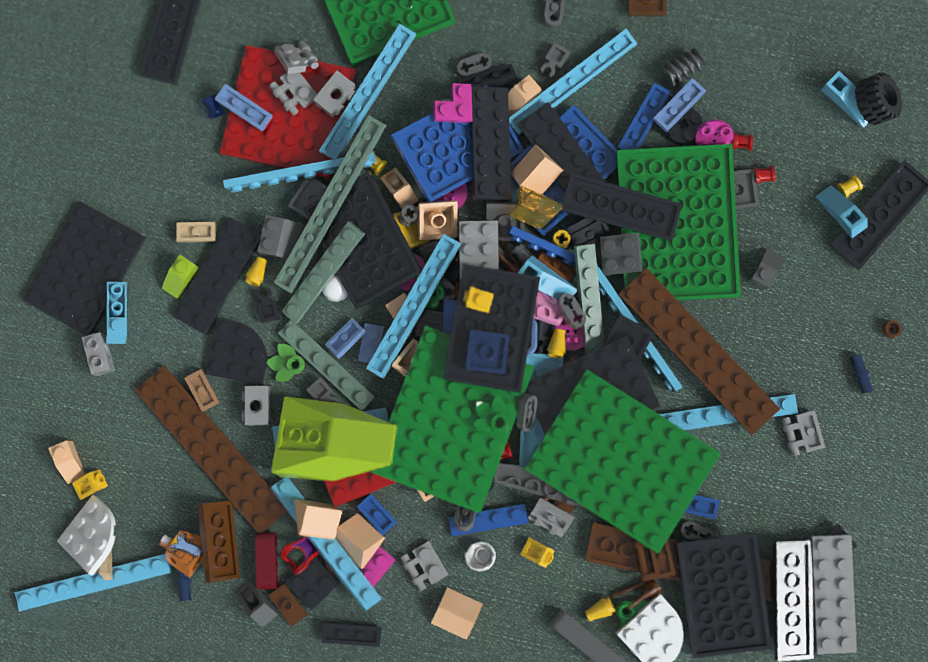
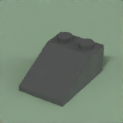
[257,215,321,267]

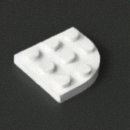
[57,495,116,575]
[616,593,683,662]

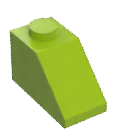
[162,255,199,299]

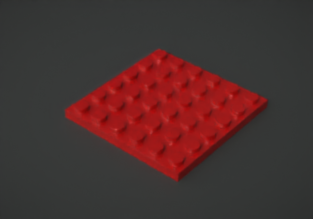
[220,45,357,179]

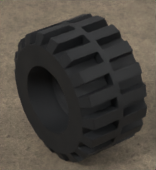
[855,72,902,125]

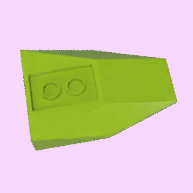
[271,396,397,481]

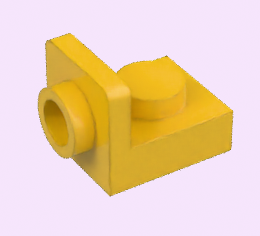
[463,287,494,313]
[72,470,108,500]
[520,537,554,568]

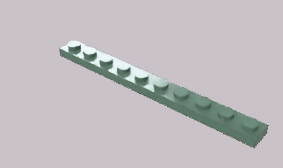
[274,115,387,293]

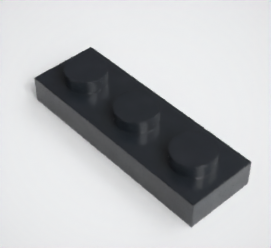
[457,64,517,87]
[321,622,382,647]

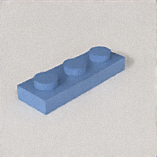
[653,78,706,133]
[215,84,273,132]

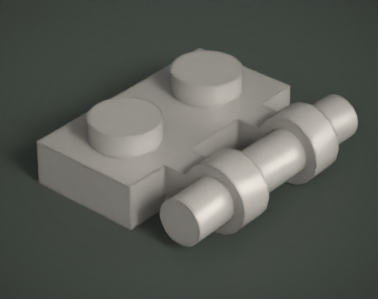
[274,41,318,74]
[270,72,317,115]
[782,410,826,456]
[528,498,574,538]
[401,541,449,591]

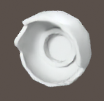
[322,273,348,302]
[465,541,496,571]

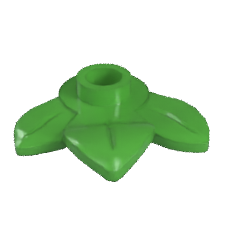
[267,344,305,382]

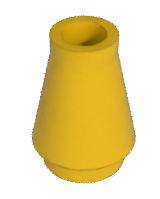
[245,257,267,287]
[547,329,566,359]
[585,597,616,622]

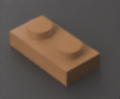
[184,369,220,412]

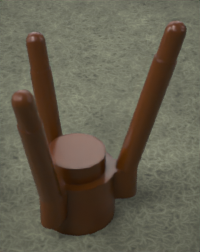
[498,240,521,273]
[611,579,662,609]

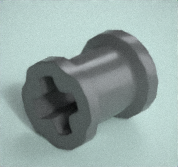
[399,205,419,227]
[511,242,536,267]

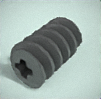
[663,48,706,86]

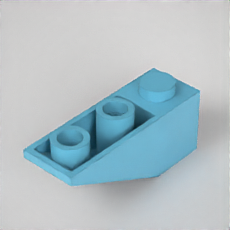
[821,71,868,128]
[816,185,868,238]
[519,256,578,305]
[106,282,127,344]

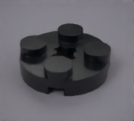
[666,108,702,144]

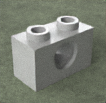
[313,71,356,118]
[81,332,115,376]
[242,386,271,426]

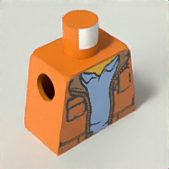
[160,531,203,578]

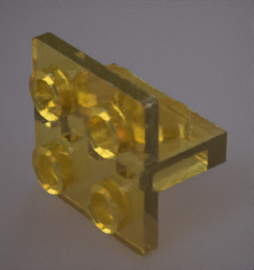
[510,185,562,229]

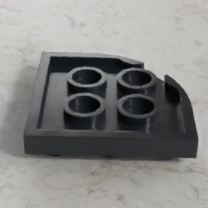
[206,318,268,385]

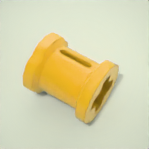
[370,150,387,175]
[837,175,863,198]
[552,230,570,249]

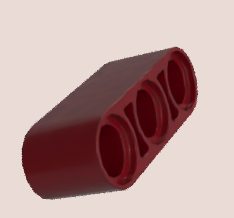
[255,532,278,590]

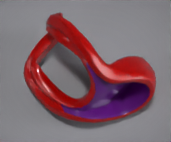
[280,536,319,574]

